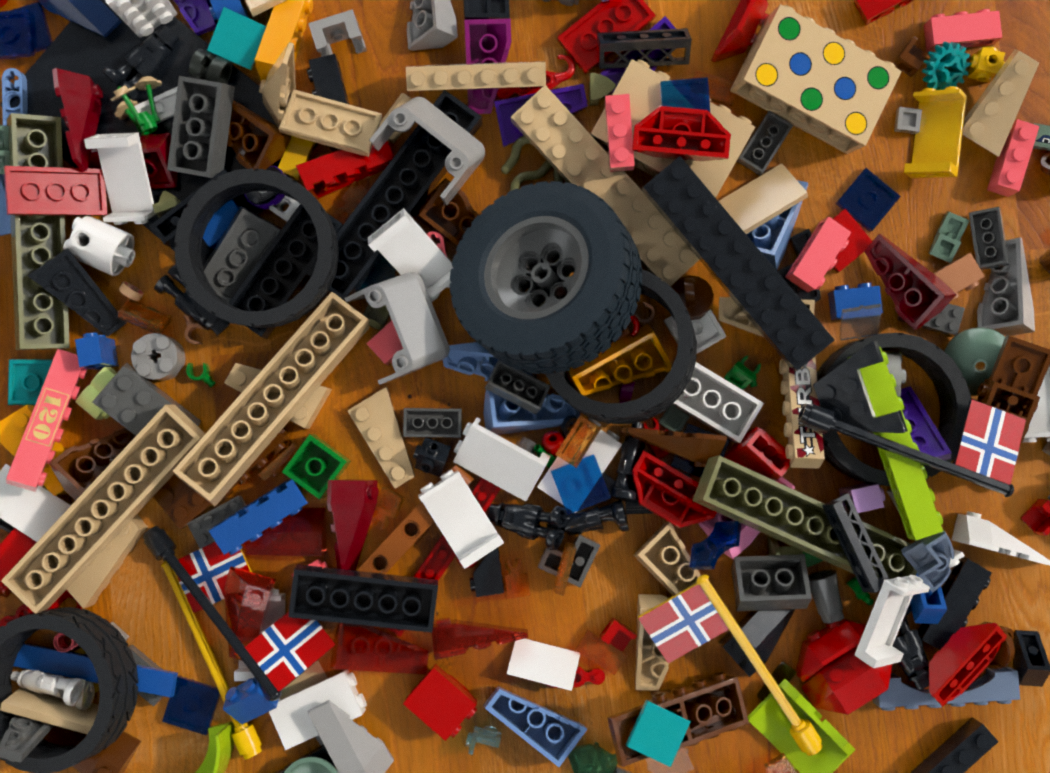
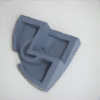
[901,531,954,593]

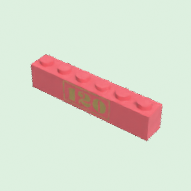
[6,349,88,492]

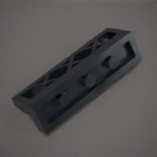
[597,28,692,69]
[822,493,889,593]

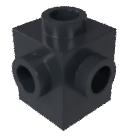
[413,437,451,477]

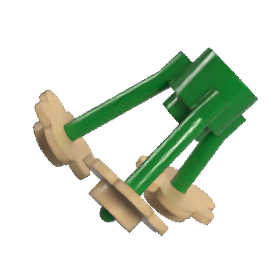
[111,76,162,136]

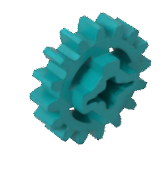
[922,41,971,90]

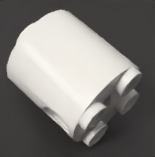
[63,216,136,276]

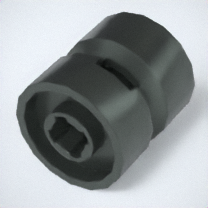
[188,48,232,84]

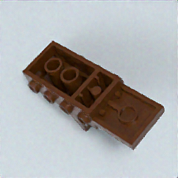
[952,335,1050,464]
[153,427,290,530]
[607,672,749,767]

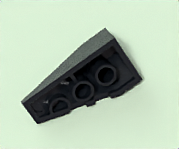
[718,609,795,677]

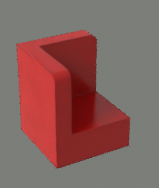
[1021,499,1050,536]
[600,617,637,651]

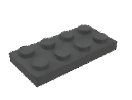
[203,206,282,303]

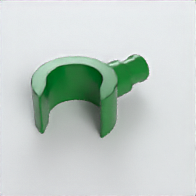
[739,355,761,387]
[186,363,216,388]
[534,445,556,468]
[846,577,874,606]

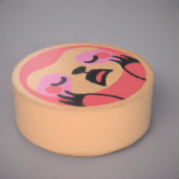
[119,281,144,301]

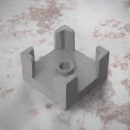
[308,9,367,57]

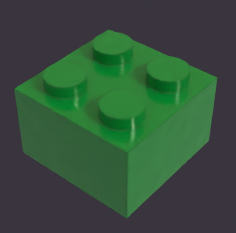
[282,434,351,500]

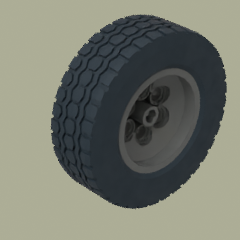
[450,181,642,374]

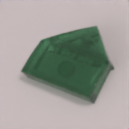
[568,742,618,773]

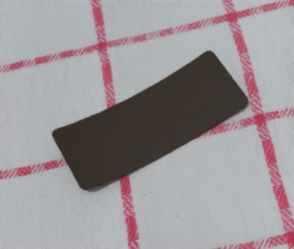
[757,662,796,701]

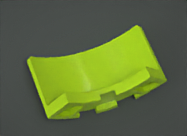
[747,679,856,773]
[195,722,234,773]

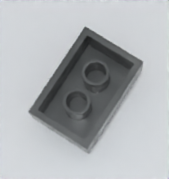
[731,554,812,611]

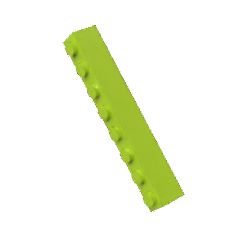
[847,347,943,540]

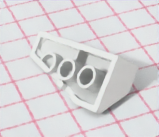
[952,511,1050,566]

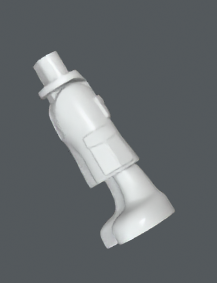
[11,670,95,710]

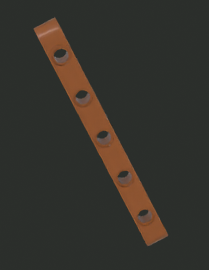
[317,464,474,635]

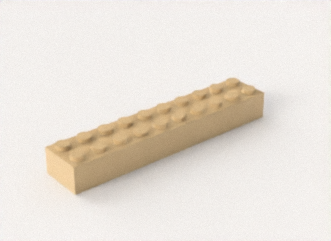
[511,85,699,286]
[173,292,369,506]
[1,405,205,614]

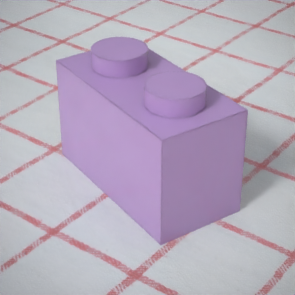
[838,482,885,513]

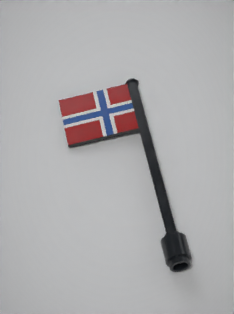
[798,399,1026,497]
[143,526,336,701]

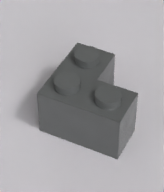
[538,533,600,588]

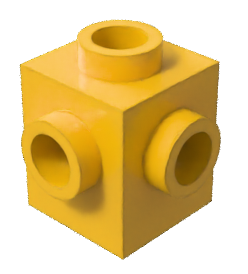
[967,46,1005,83]

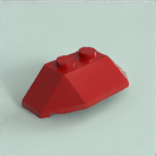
[711,0,769,62]
[632,106,731,161]
[632,451,717,528]
[796,618,867,682]
[929,622,1007,707]
[801,648,892,715]

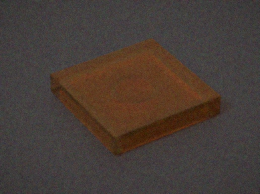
[553,542,577,596]

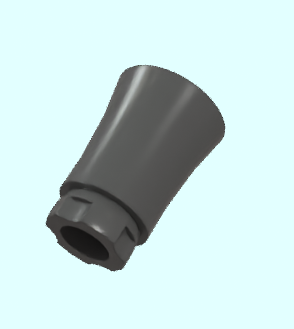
[808,570,844,623]

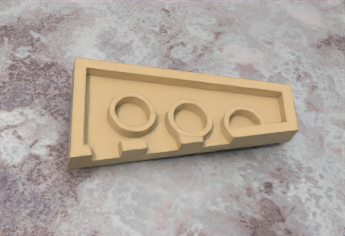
[348,387,415,489]

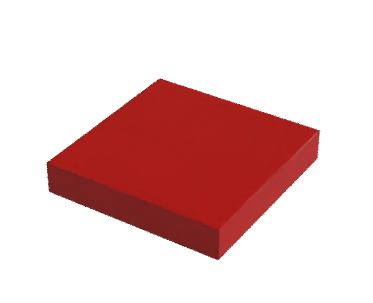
[833,209,872,273]

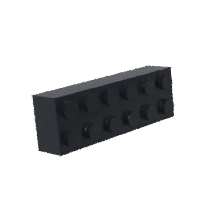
[228,204,343,339]
[288,564,438,633]

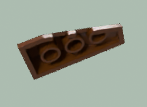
[227,100,292,170]
[413,178,478,248]
[622,427,727,467]
[49,428,136,501]
[43,726,141,773]

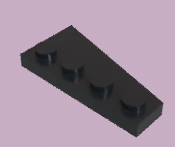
[27,248,127,337]

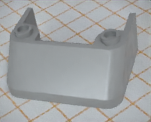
[370,97,485,205]
[344,272,450,385]

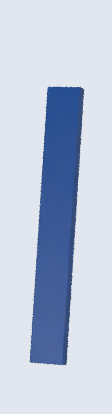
[13,643,178,698]

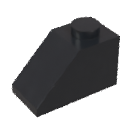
[470,547,505,597]
[1013,630,1050,687]

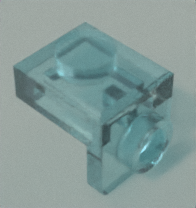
[465,726,501,755]

